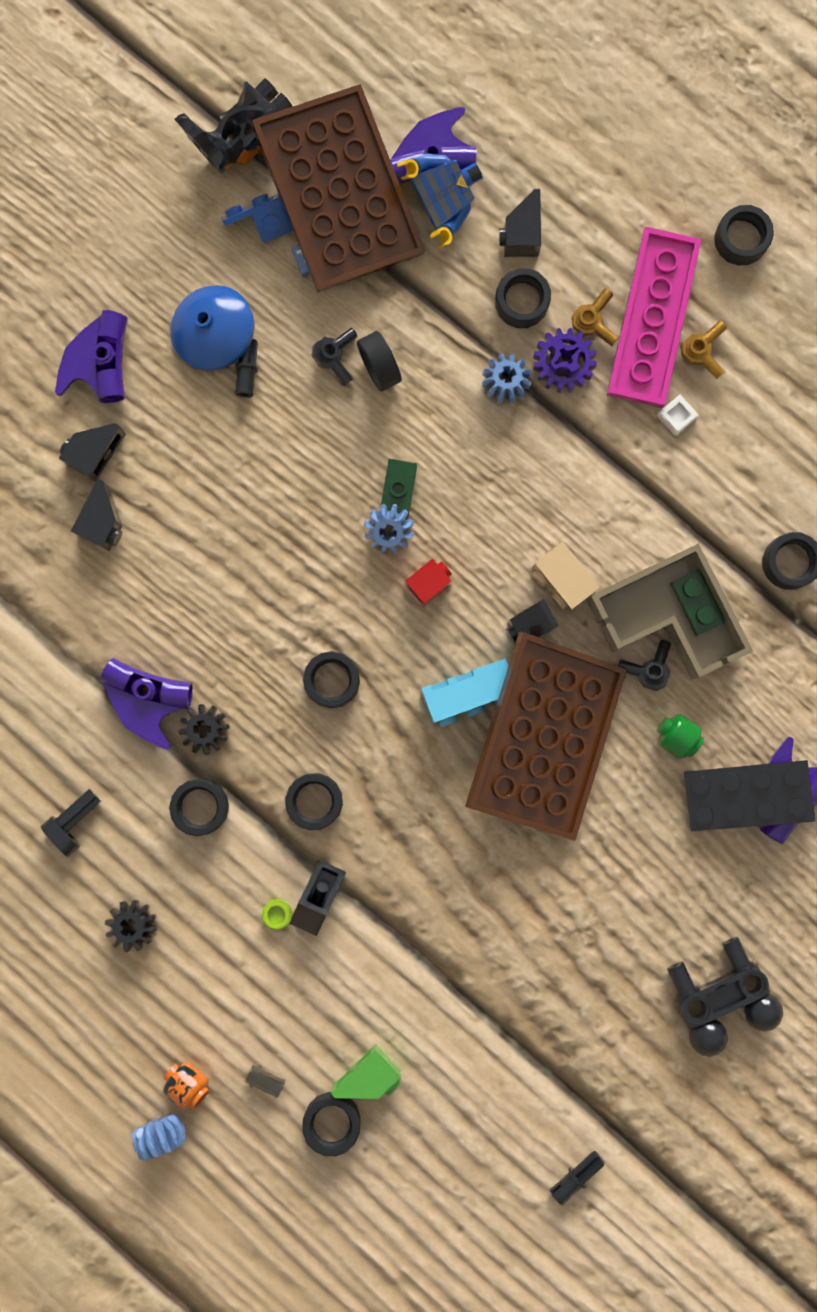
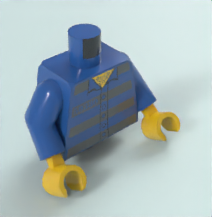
[397,154,483,249]

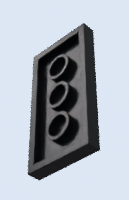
[684,760,815,832]

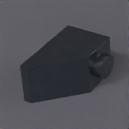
[499,189,541,257]
[58,423,126,482]
[71,478,122,551]
[506,599,559,645]
[289,859,346,936]

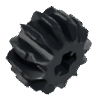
[178,704,230,755]
[105,899,158,952]

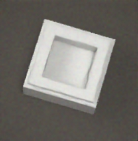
[656,394,699,437]

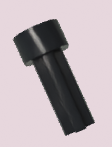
[40,789,101,857]

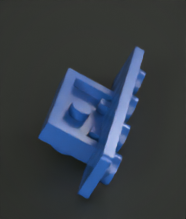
[221,193,293,243]

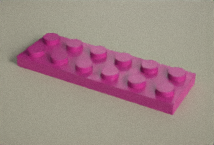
[606,226,702,408]

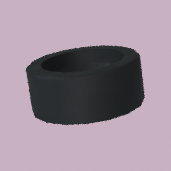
[714,205,774,266]
[495,268,551,328]
[357,331,402,392]
[762,532,817,590]
[303,651,360,709]
[285,773,343,830]
[169,779,229,836]
[302,1092,361,1157]

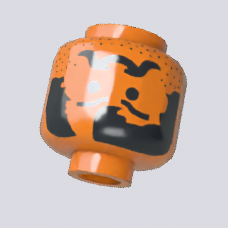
[163,1062,209,1110]

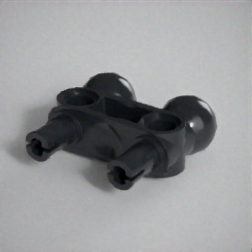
[667,937,783,1057]

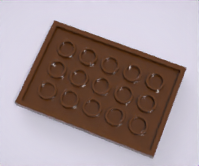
[251,84,425,293]
[465,632,627,841]

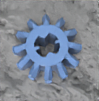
[482,353,531,404]
[364,504,414,554]
[131,1114,187,1160]

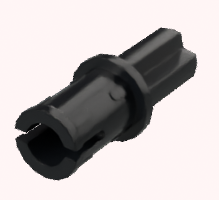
[234,339,258,398]
[549,1151,605,1206]

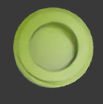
[262,899,292,930]

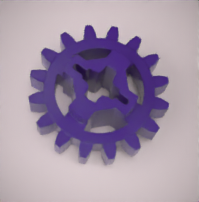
[533,328,597,393]

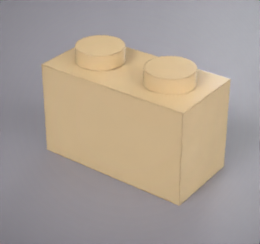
[532,541,600,613]

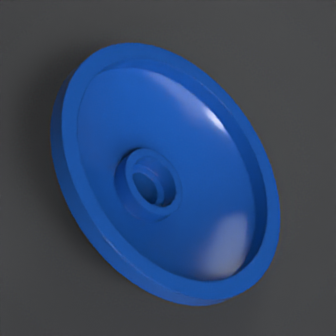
[170,285,255,371]

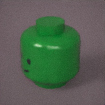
[657,714,704,759]

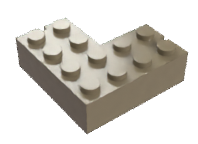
[586,543,753,680]

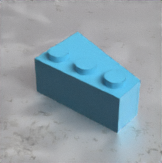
[421,659,508,727]

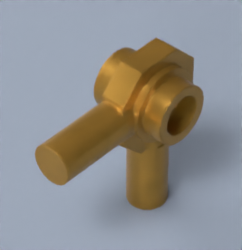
[571,288,619,347]
[681,321,727,379]

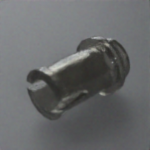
[245,1065,286,1098]

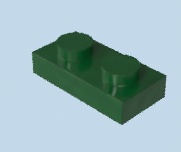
[670,569,725,636]

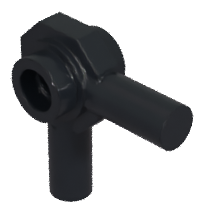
[311,328,358,386]
[618,640,671,691]

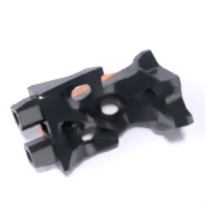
[174,78,293,174]

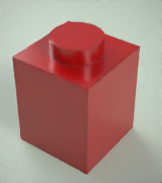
[405,558,452,607]

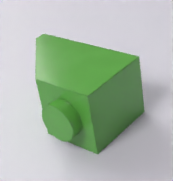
[331,1044,401,1099]

